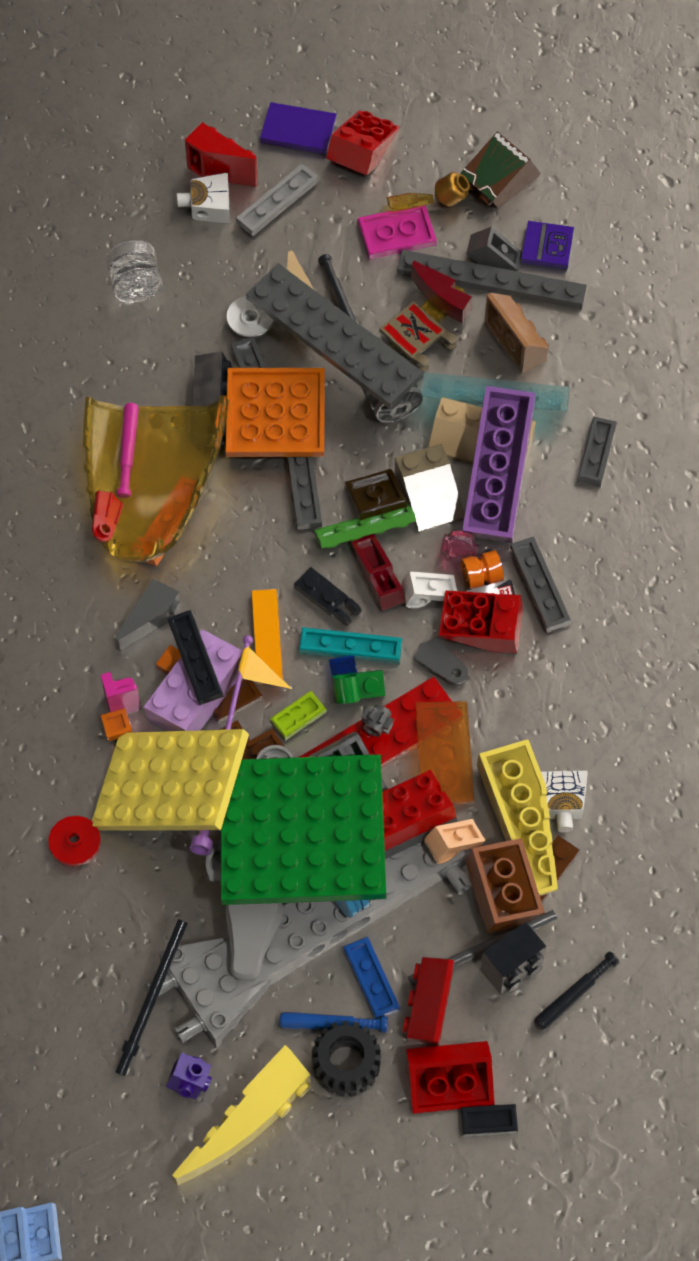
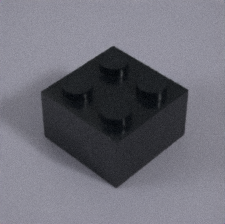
[481,922,546,995]

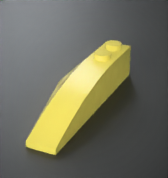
[477,739,558,896]
[172,1045,311,1185]

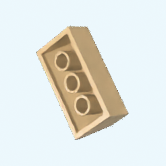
[428,397,536,464]

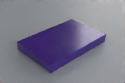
[260,102,337,155]

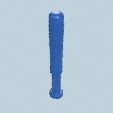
[279,1012,388,1033]

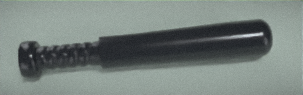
[318,254,357,322]
[534,951,620,1031]

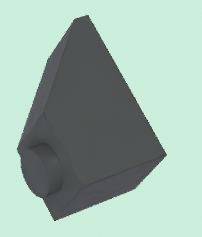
[466,226,522,271]

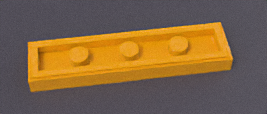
[252,589,283,685]

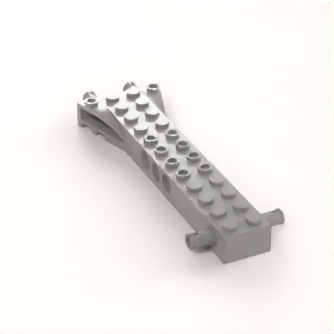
[146,841,472,1049]

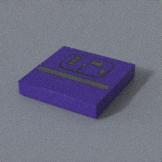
[521,221,574,270]

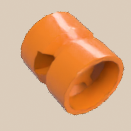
[460,550,504,590]

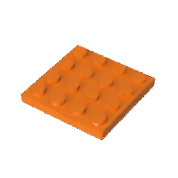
[226,368,325,457]

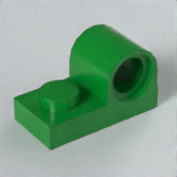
[331,669,386,704]

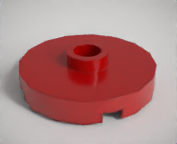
[48,815,101,868]

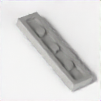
[236,164,319,236]

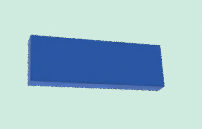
[343,937,400,1019]

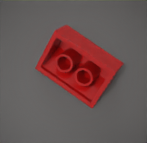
[403,957,454,1046]
[406,1041,495,1114]

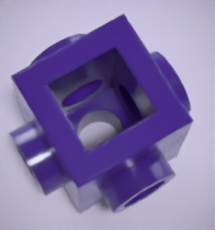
[166,1052,212,1100]

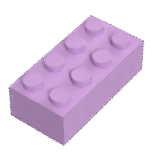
[144,629,242,731]

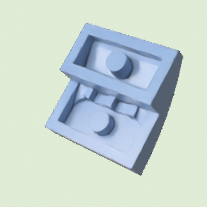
[0,1202,62,1261]

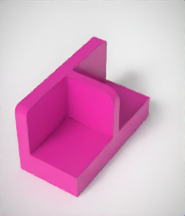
[101,672,141,714]

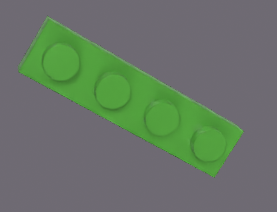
[314,503,416,548]

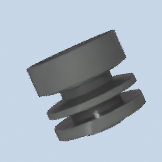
[361,384,423,423]

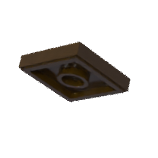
[345,469,407,520]

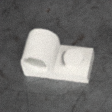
[402,572,457,609]

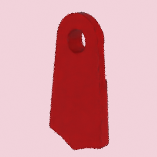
[92,490,124,542]

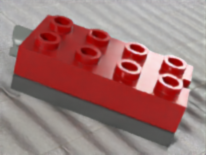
[382,769,457,859]

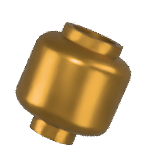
[435,172,469,207]

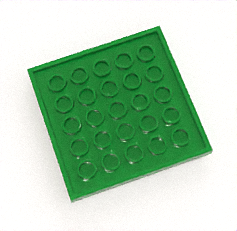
[221,754,387,905]

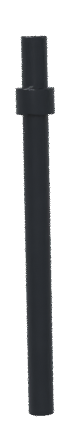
[115,919,188,1076]

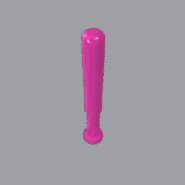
[116,403,139,498]

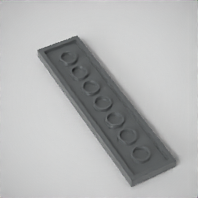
[246,263,423,409]

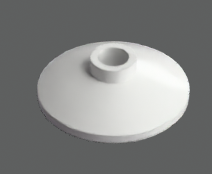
[227,296,274,337]

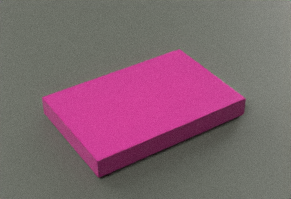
[357,204,437,260]

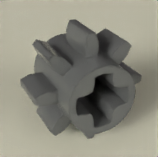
[361,705,394,737]

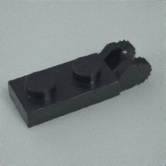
[294,567,362,626]

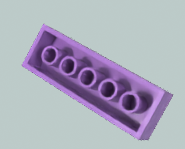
[462,386,536,543]

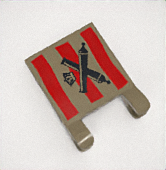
[379,301,457,373]

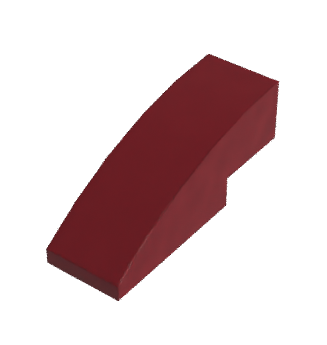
[411,260,472,323]
[351,534,405,611]

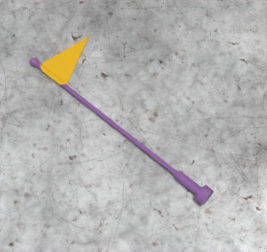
[190,635,292,856]

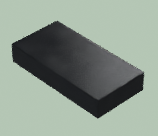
[460,1104,518,1137]

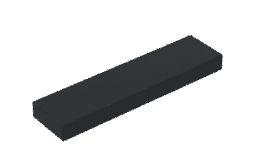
[167,610,224,706]

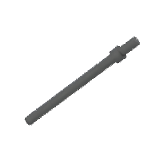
[407,910,557,986]

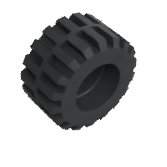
[312,1021,381,1097]

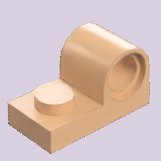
[424,819,485,864]

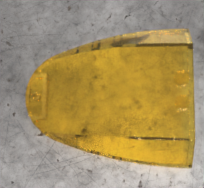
[83,395,229,563]

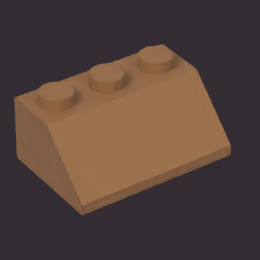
[485,293,549,373]

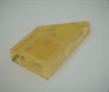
[386,193,434,212]

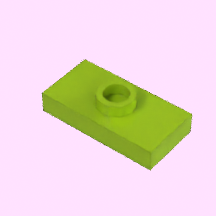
[270,691,326,741]

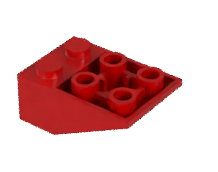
[326,110,400,175]
[185,122,258,187]
[439,590,524,654]

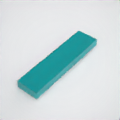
[299,627,402,664]

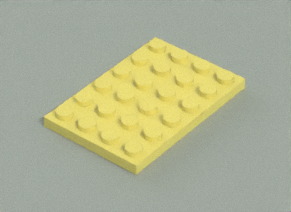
[92,729,249,831]

